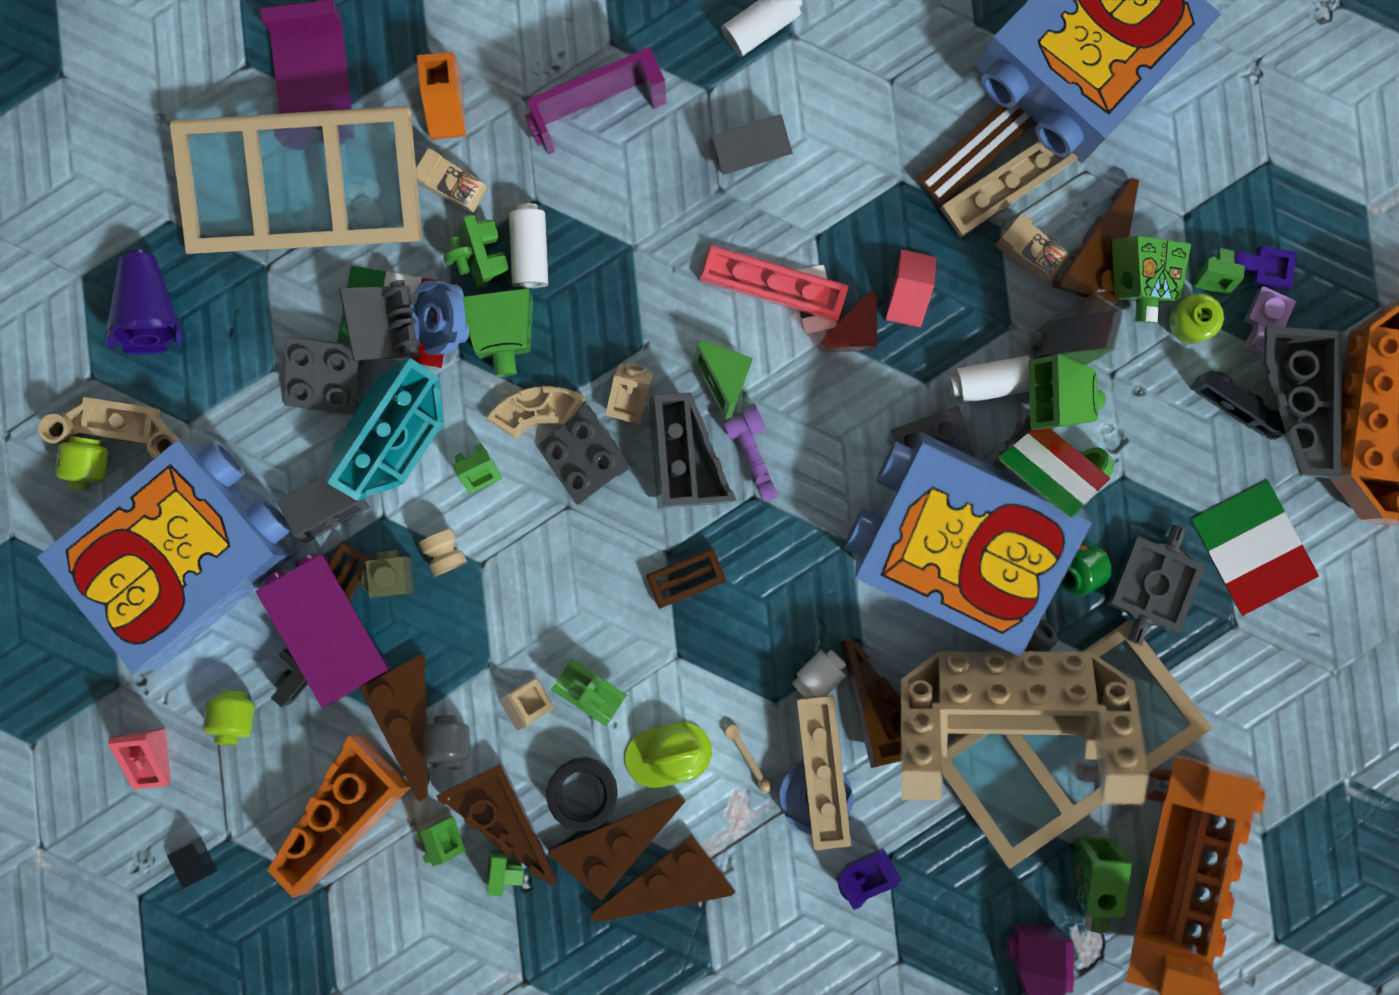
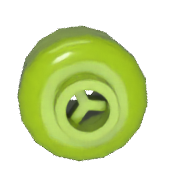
[1169,293,1224,344]
[55,436,108,491]
[203,690,256,746]

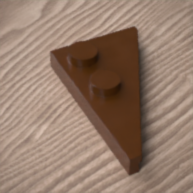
[1052,178,1139,304]
[840,638,901,768]
[359,654,430,802]
[436,763,558,885]
[547,795,685,900]
[590,833,736,923]

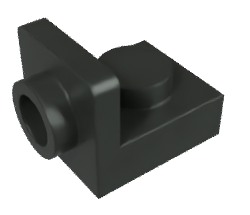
[271,648,308,708]

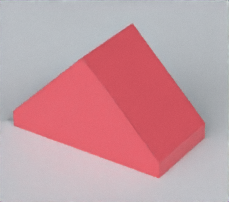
[885,249,937,328]
[108,728,170,790]

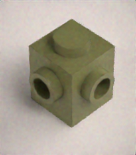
[361,550,415,598]

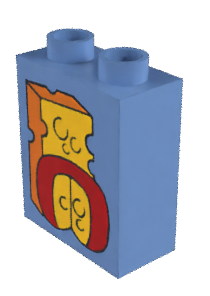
[975,0,1221,164]
[844,432,1092,657]
[37,440,294,674]

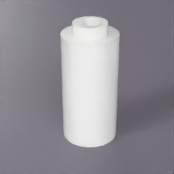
[721,0,802,57]
[509,203,548,288]
[949,355,1031,404]

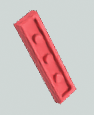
[700,245,849,322]

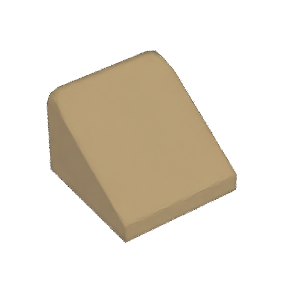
[499,677,555,730]

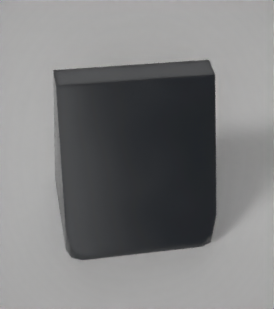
[167,838,218,888]

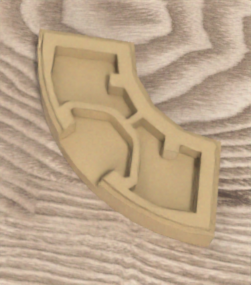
[485,386,586,439]

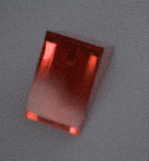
[817,290,878,352]

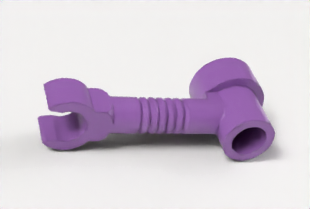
[723,403,778,502]

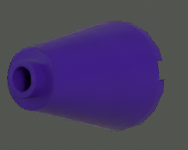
[105,249,184,355]

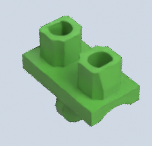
[443,215,509,289]
[551,658,627,726]

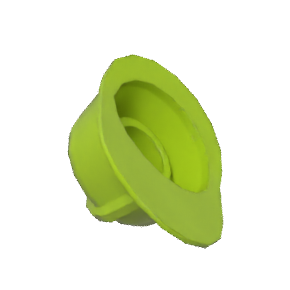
[625,722,712,788]

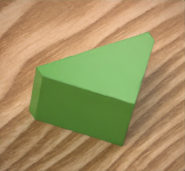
[694,341,753,420]

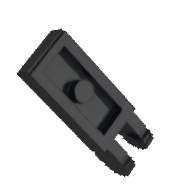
[1191,370,1287,440]

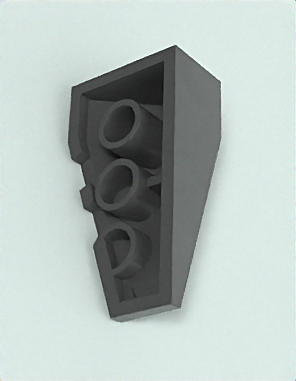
[1030,294,1123,365]
[1264,326,1342,479]

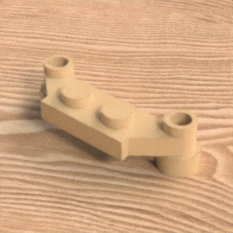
[38,397,182,459]

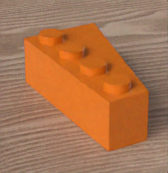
[267,734,411,898]

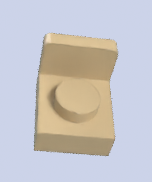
[605,363,654,424]

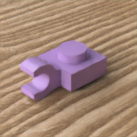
[1243,286,1296,354]

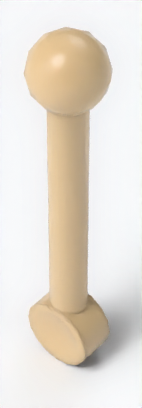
[725,724,772,793]

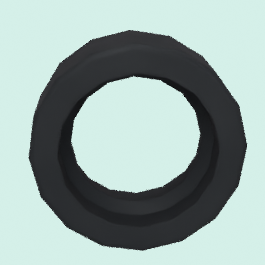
[546,757,618,831]

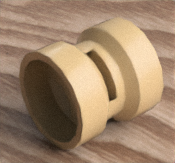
[418,528,467,577]

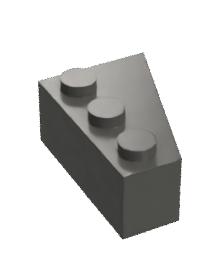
[648,392,737,509]

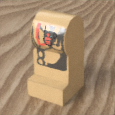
[416,148,488,213]
[994,213,1070,282]

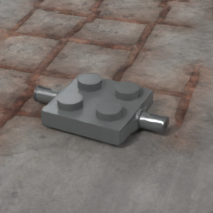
[1107,525,1206,646]

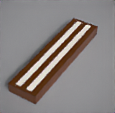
[916,104,1036,209]

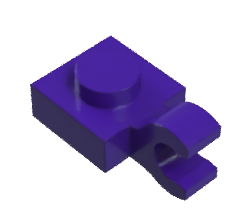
[1234,246,1297,290]

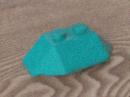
[325,357,443,501]

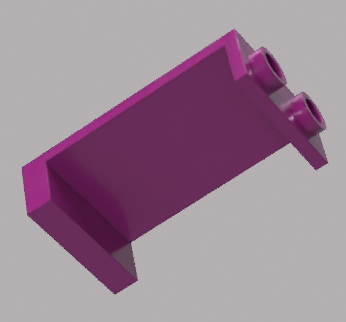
[260,0,356,150]
[525,47,667,154]
[255,553,392,708]

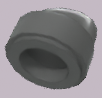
[1024,619,1058,652]

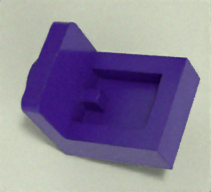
[836,848,901,910]

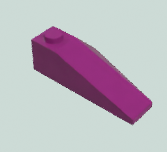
[1006,924,1074,995]

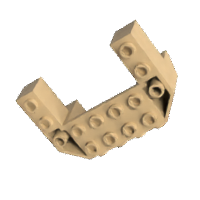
[901,651,1148,804]

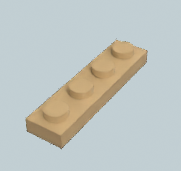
[940,141,1078,238]
[796,695,851,850]

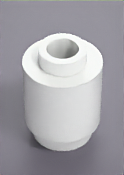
[792,649,847,698]

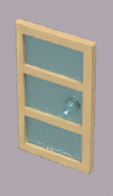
[170,106,423,254]
[941,620,1213,869]

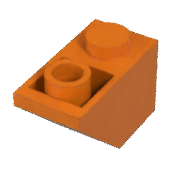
[417,52,467,140]

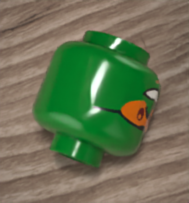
[1059,542,1111,596]

